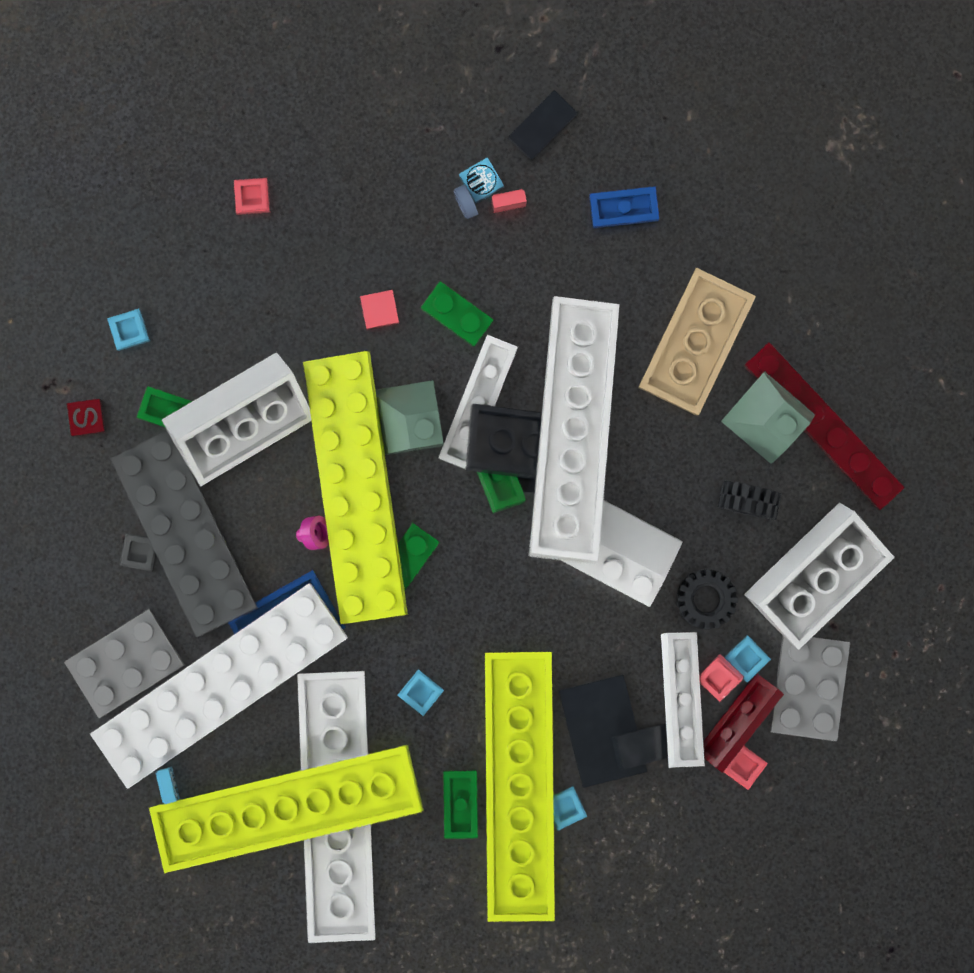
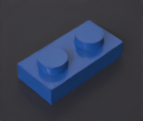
[589,186,659,228]

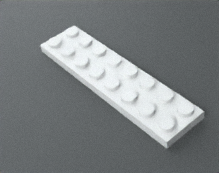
[529,296,620,564]
[90,583,348,789]
[297,671,376,943]

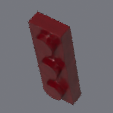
[703,674,784,773]

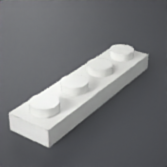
[438,335,518,469]
[661,632,705,768]

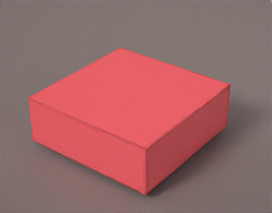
[234,178,270,215]
[492,189,527,213]
[360,290,399,330]
[699,654,744,702]
[724,746,768,790]

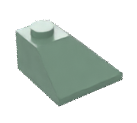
[721,371,815,464]
[376,380,444,455]

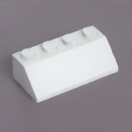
[162,352,311,486]
[561,500,683,607]
[744,502,895,650]

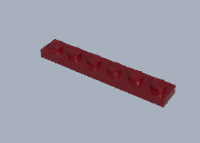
[744,342,905,511]

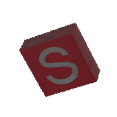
[67,399,105,437]

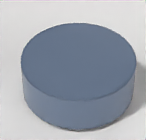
[453,184,478,219]

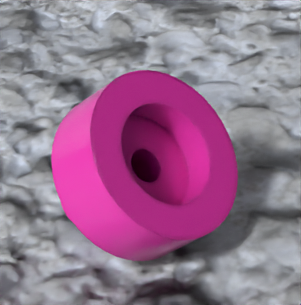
[296,515,329,550]

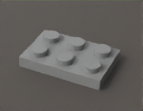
[64,609,185,719]
[770,635,850,741]

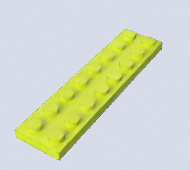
[303,351,408,624]
[485,652,555,922]
[149,745,423,873]

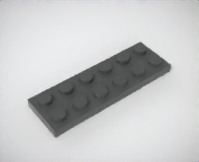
[111,431,258,638]

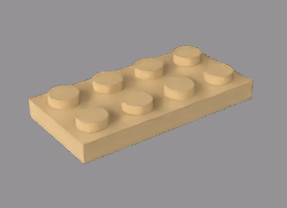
[638,268,756,416]

